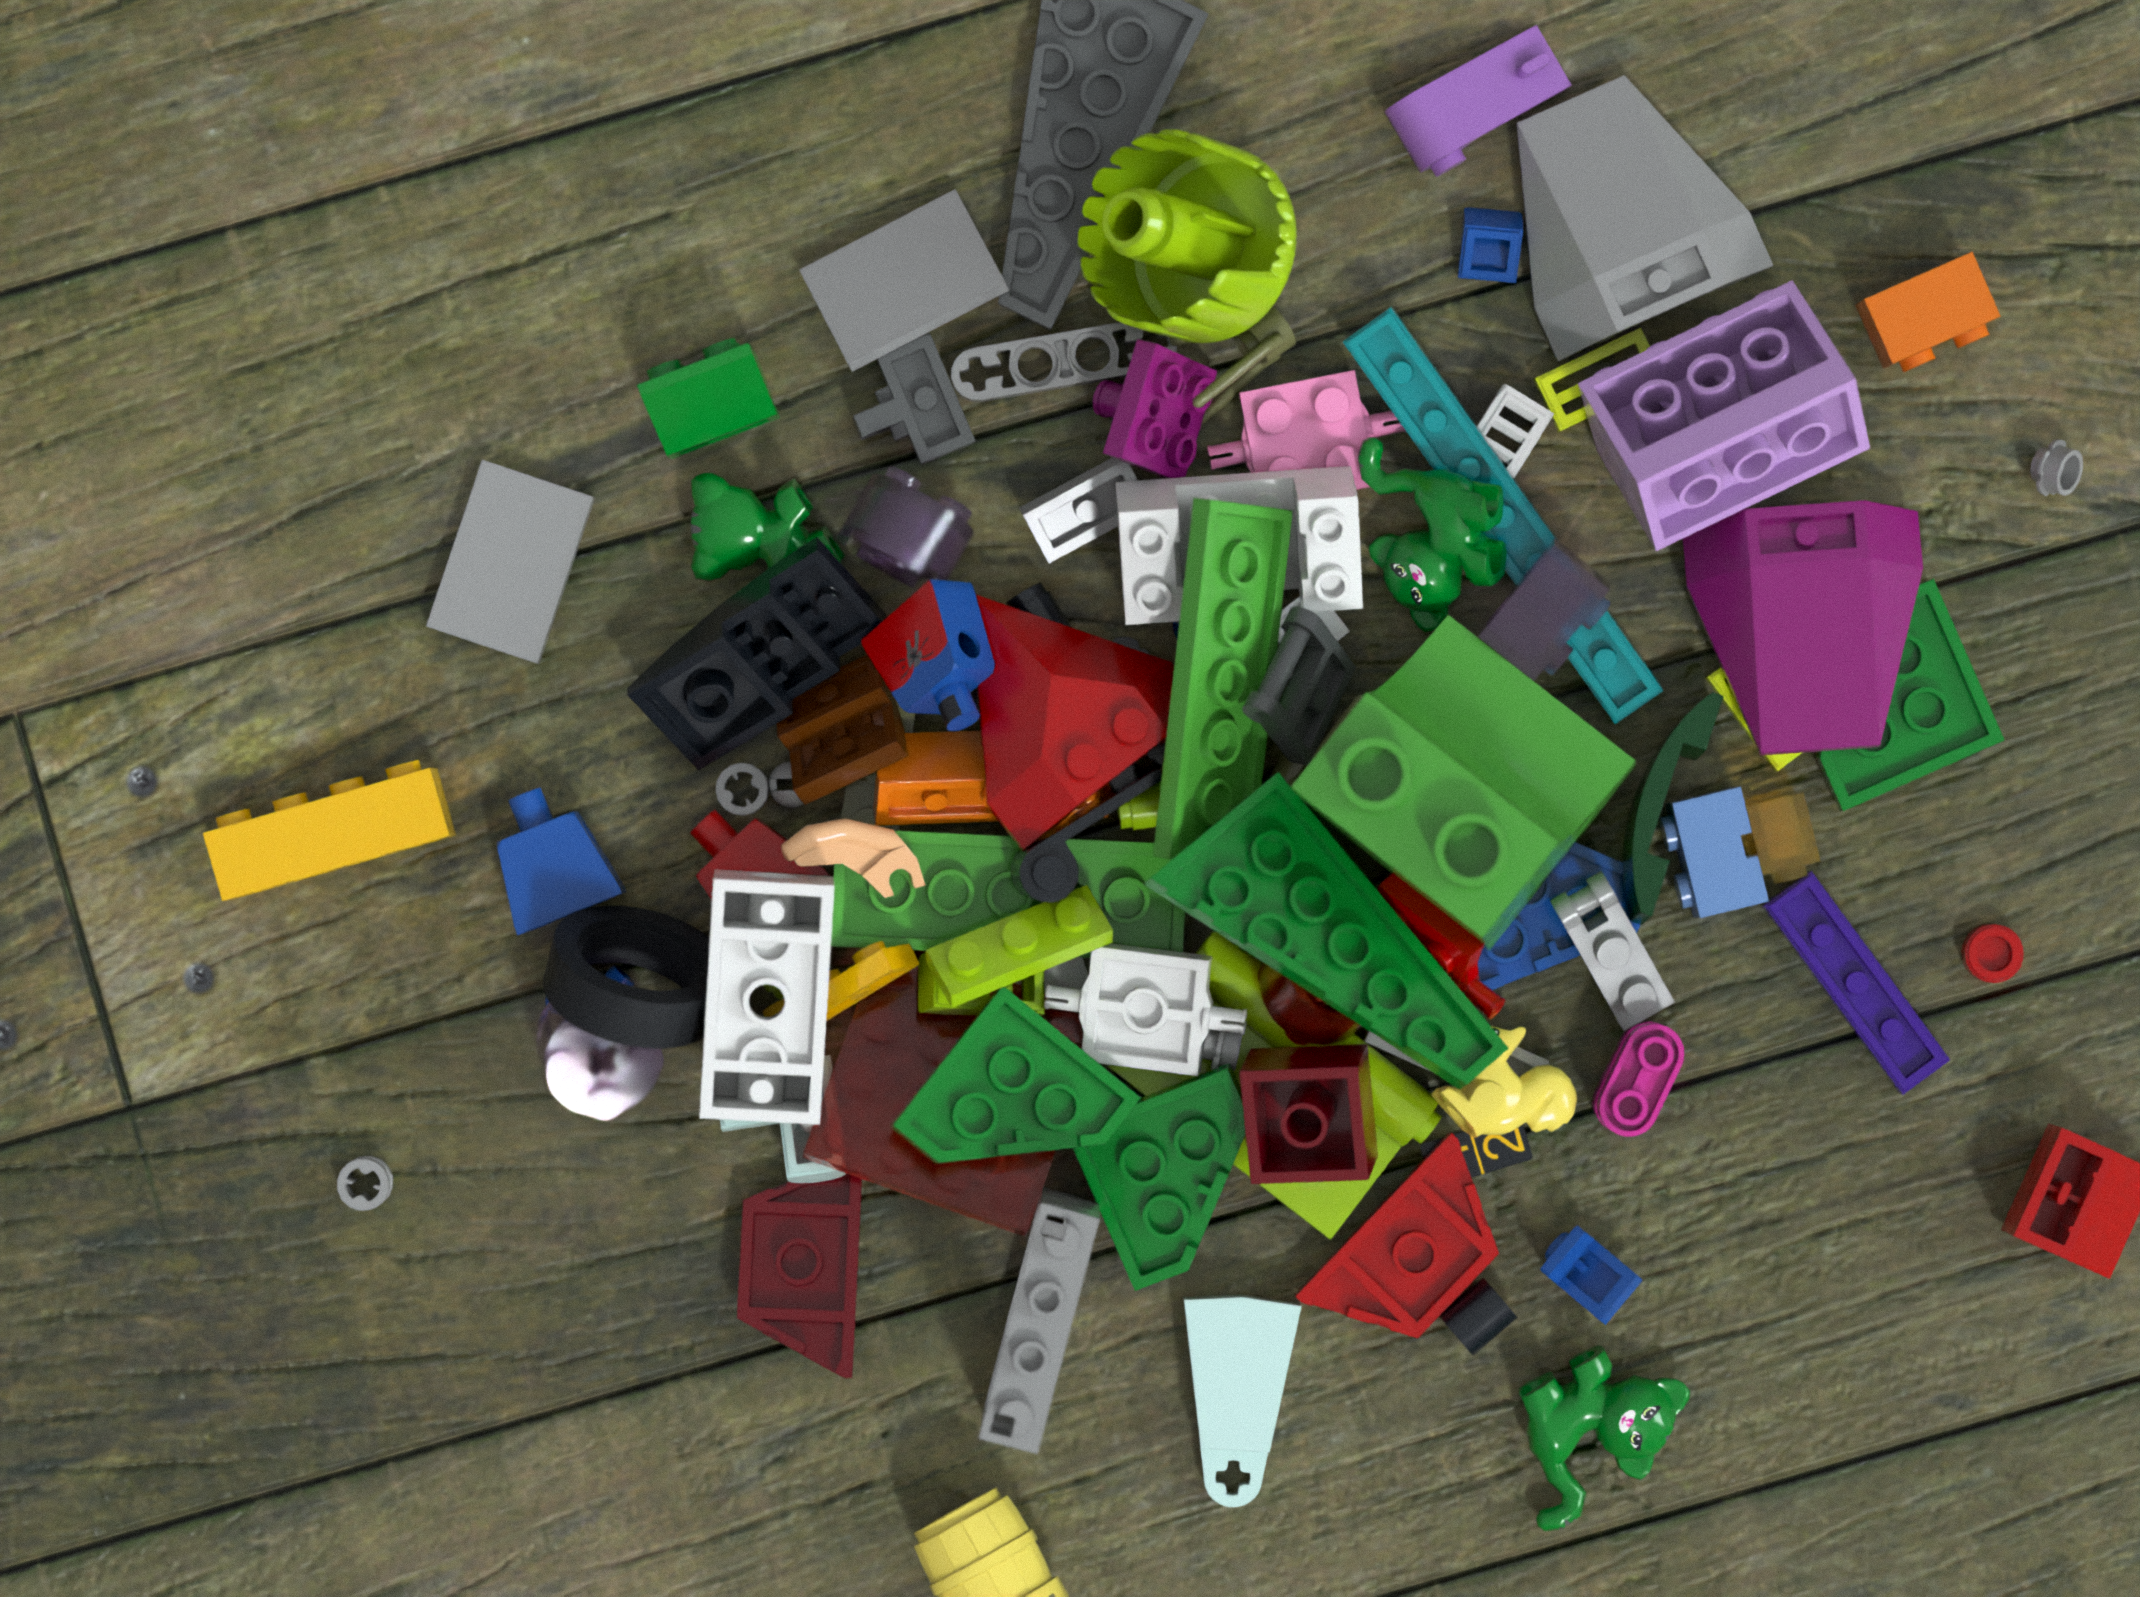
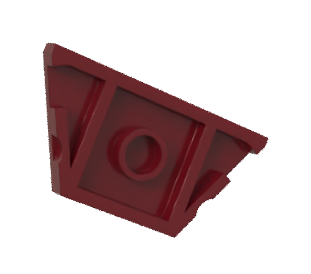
[737,1150,864,1379]

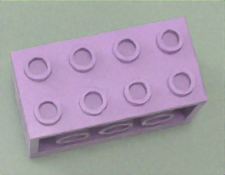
[1578,280,1870,551]

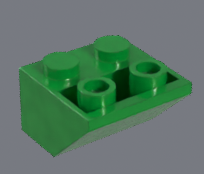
[637,338,780,460]

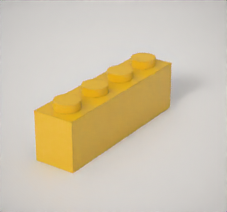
[203,760,456,901]

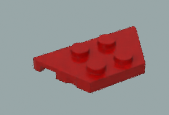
[1294,1132,1499,1339]

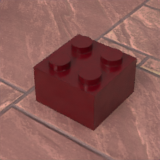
[1239,1044,1378,1184]

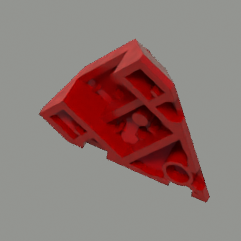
[976,595,1174,851]

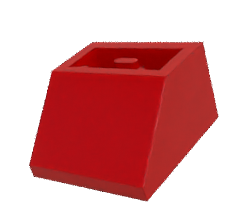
[2001,1123,2140,1279]

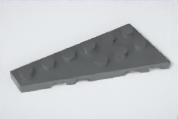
[998,0,1209,331]

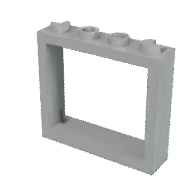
[979,1186,1100,1454]

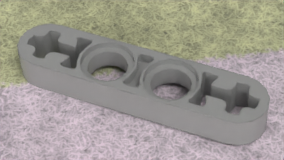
[951,322,1177,402]

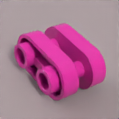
[1592,1021,1684,1137]

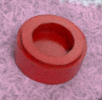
[1961,924,2024,983]

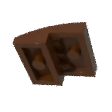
[776,654,908,805]

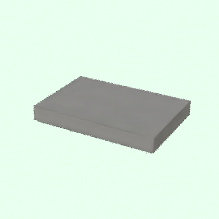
[799,189,1009,372]
[426,460,595,664]

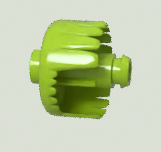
[1077,129,1297,343]

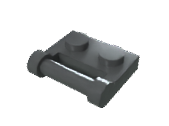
[1242,607,1356,765]

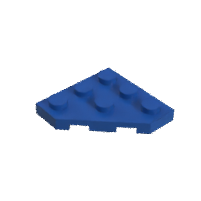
[1478,843,1640,990]

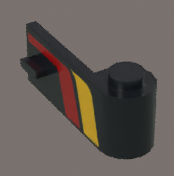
[1011,762,1162,902]

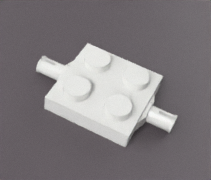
[1045,943,1247,1076]

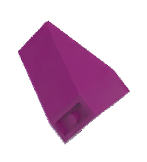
[1682,500,1923,756]

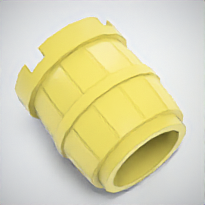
[914,1487,1069,1597]

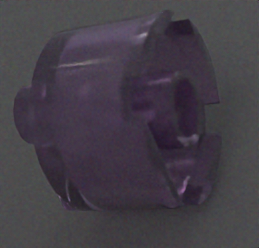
[837,466,974,588]
[536,1003,664,1121]

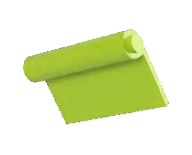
[1107,930,1442,1240]

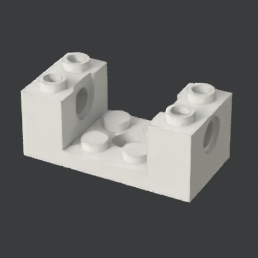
[1115,466,1363,625]
[699,869,834,1125]

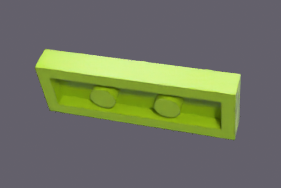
[926,885,1113,1008]

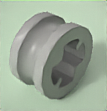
[715,763,769,816]
[337,1156,393,1211]

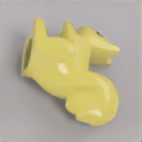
[1431,1026,1577,1138]

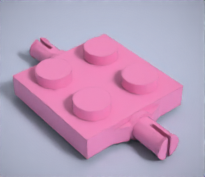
[1207,370,1406,490]

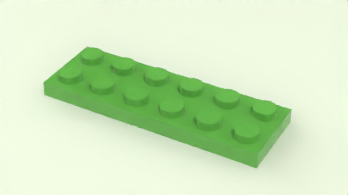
[1153,498,1293,859]
[831,830,1185,958]

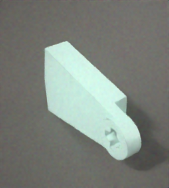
[1183,1295,1302,1507]

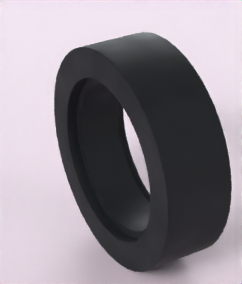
[543,906,710,1049]

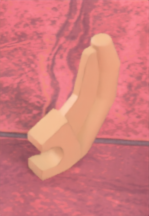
[781,818,925,898]

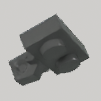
[852,333,975,466]

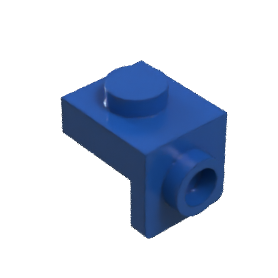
[1540,1226,1643,1325]

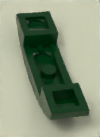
[1622,692,1723,925]

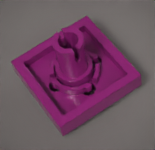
[1093,339,1217,479]

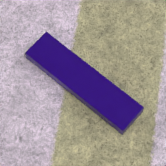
[1761,871,1950,1095]

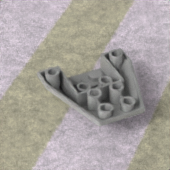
[1516,75,1773,362]

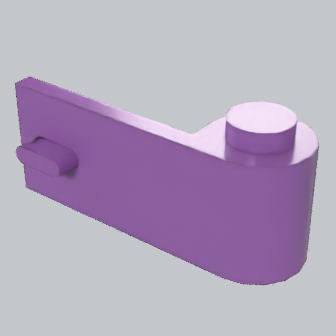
[1384,25,1572,177]

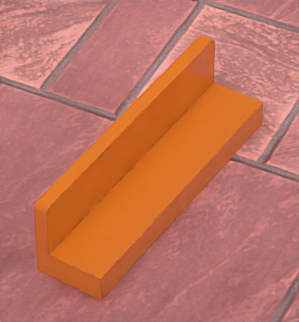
[873,731,1112,826]

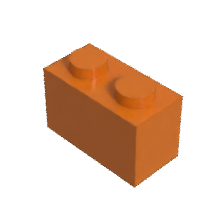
[1855,252,2001,373]

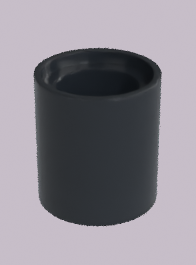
[1439,1278,1518,1356]

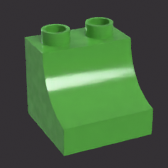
[1291,615,1636,951]

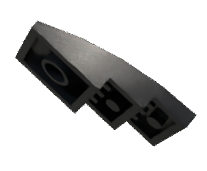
[627,537,887,770]

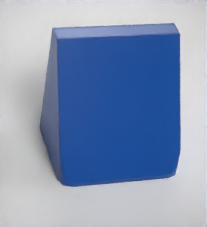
[1458,207,1523,283]

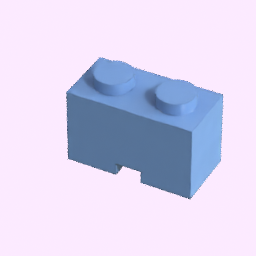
[1659,787,1769,918]

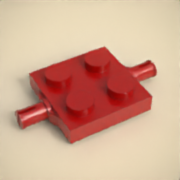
[1377,873,1506,1020]

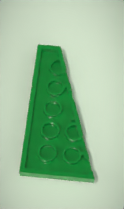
[1144,772,1509,1090]

